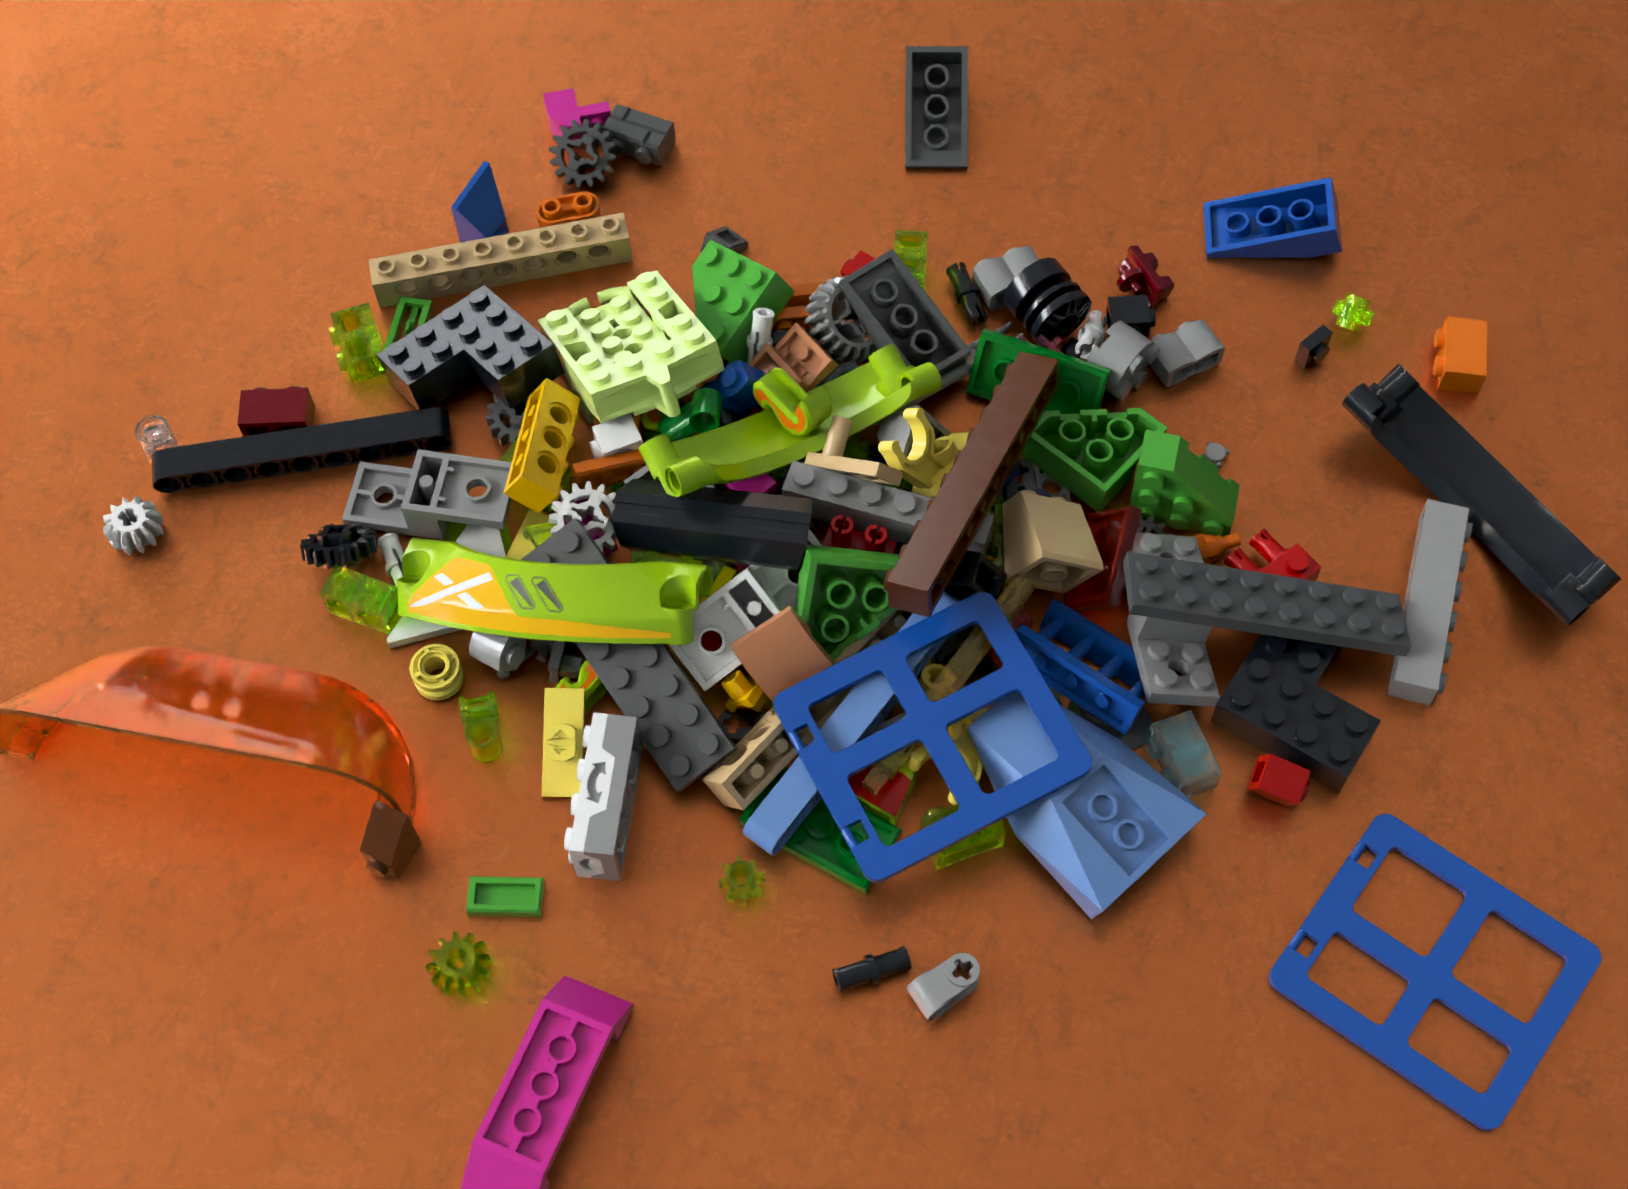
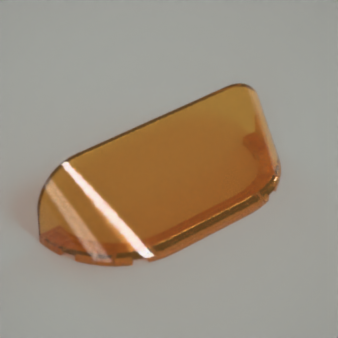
[0,646,417,824]

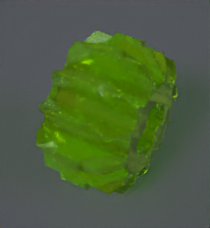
[426,931,492,998]

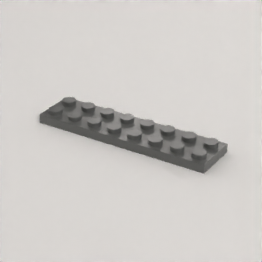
[521,518,738,792]
[1123,551,1411,656]

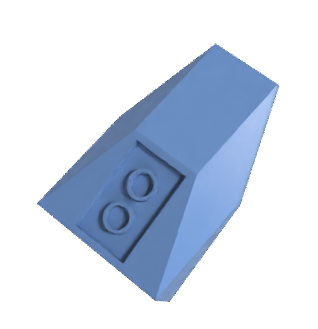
[966,693,1206,919]

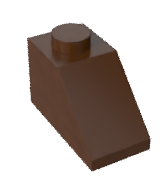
[360,800,422,880]

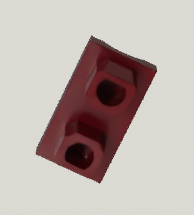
[1116,245,1174,308]

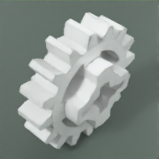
[549,481,617,553]

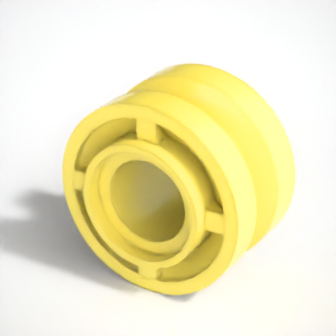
[409,644,464,701]

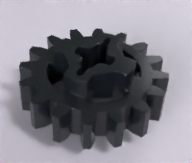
[300,523,378,569]

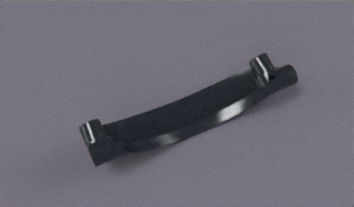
[1342,363,1622,627]

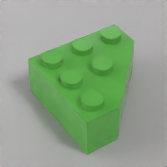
[692,240,795,365]
[1020,408,1168,513]
[1127,429,1240,536]
[794,544,900,660]

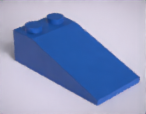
[1204,177,1342,258]

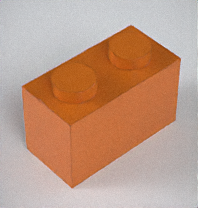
[1433,316,1488,394]

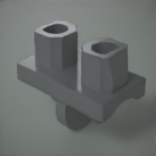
[530,639,583,684]

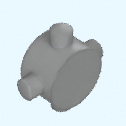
[1203,442,1229,469]

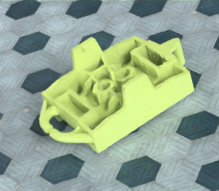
[537,270,725,423]

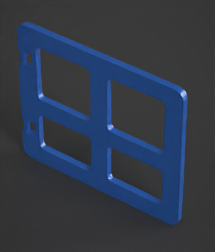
[773,592,1092,883]
[1269,814,1602,1131]

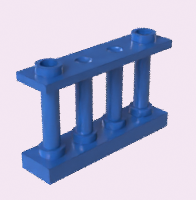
[1015,598,1145,735]

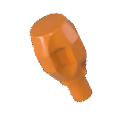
[1189,532,1241,564]

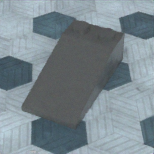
[905,46,968,169]
[839,249,971,375]

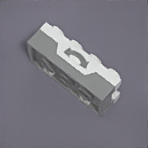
[564,712,643,881]

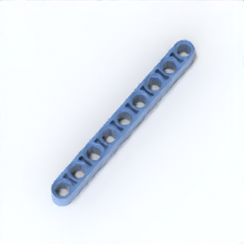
[742,591,960,856]

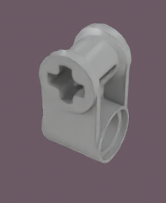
[906,953,980,1021]

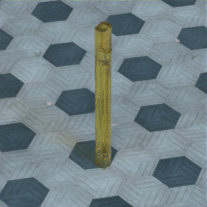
[861,573,1035,797]

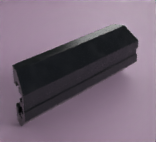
[611,479,812,570]

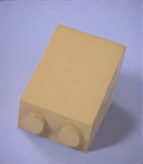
[1002,490,1103,593]

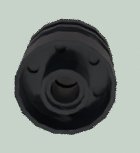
[1003,257,1092,346]

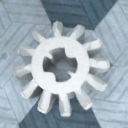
[103,496,163,556]

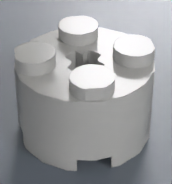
[1086,320,1161,401]

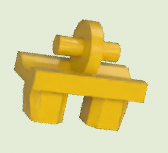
[721,664,774,712]

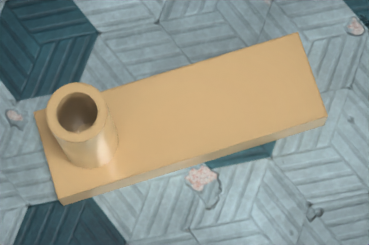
[805,415,903,486]

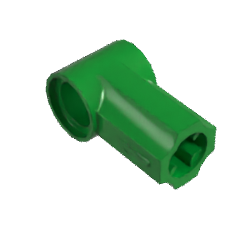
[658,388,723,442]

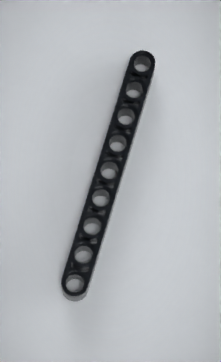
[151,407,452,493]

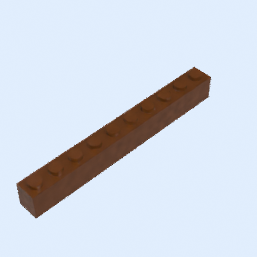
[884,351,1059,617]

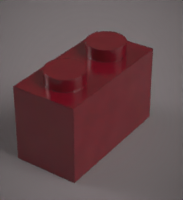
[238,386,315,436]

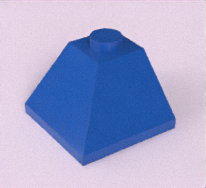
[451,161,509,242]

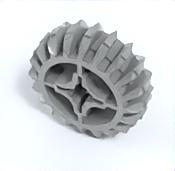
[804,276,877,365]

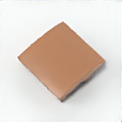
[748,323,838,392]
[731,606,834,702]

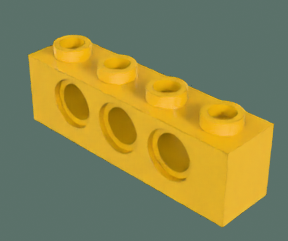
[503,378,580,513]

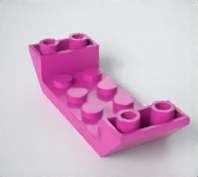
[461,975,634,1189]

